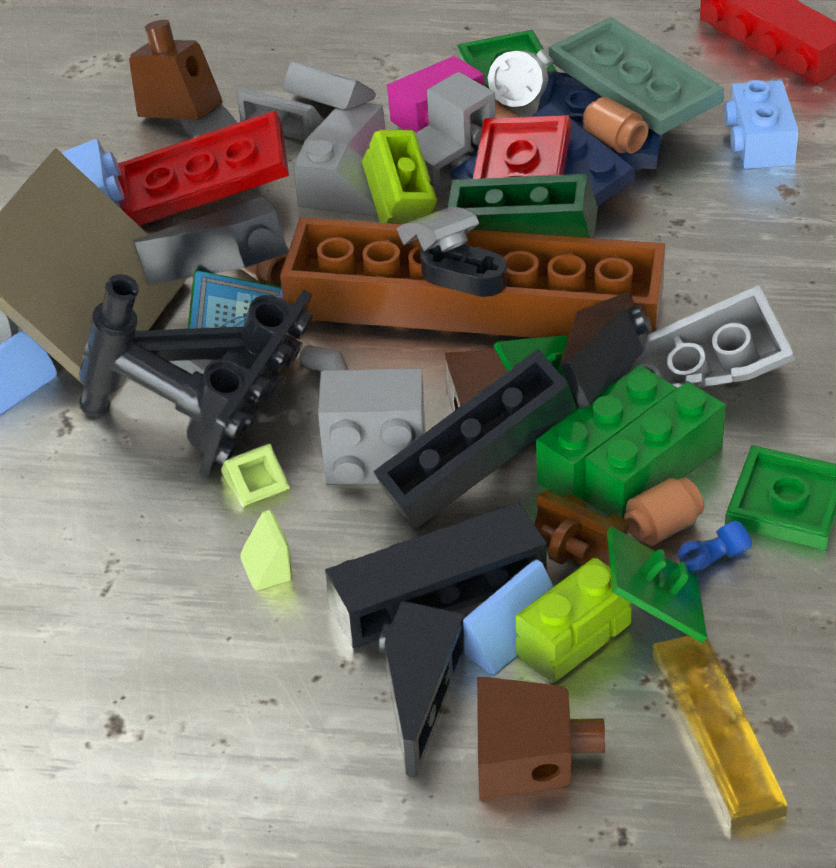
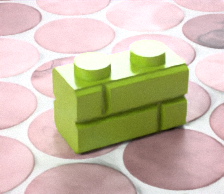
[362,130,437,224]
[515,558,632,683]

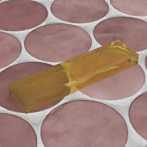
[653,636,788,830]

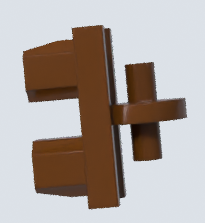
[534,490,629,567]

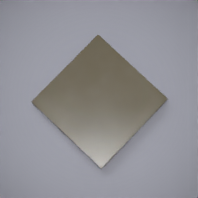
[0,148,187,383]

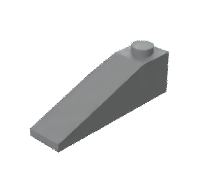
[293,103,386,217]
[609,284,796,388]

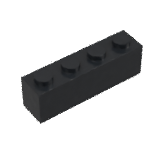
[373,349,577,530]
[325,502,547,648]

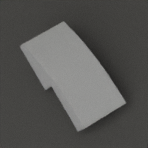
[396,207,479,252]

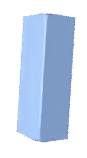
[0,330,57,415]
[463,559,553,675]

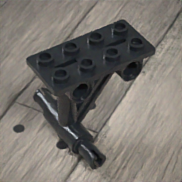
[79,274,313,478]

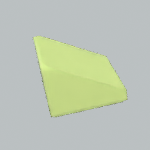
[221,444,290,508]
[241,510,293,590]

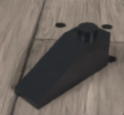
[133,196,288,285]
[560,292,652,409]
[379,601,465,777]

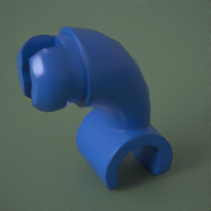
[678,521,752,572]

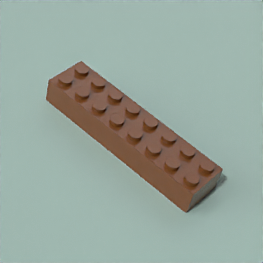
[280,217,665,338]

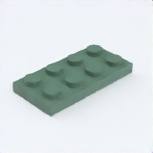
[549,17,724,135]

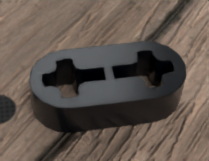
[420,244,507,297]

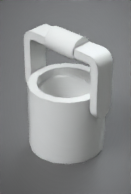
[488,50,554,107]

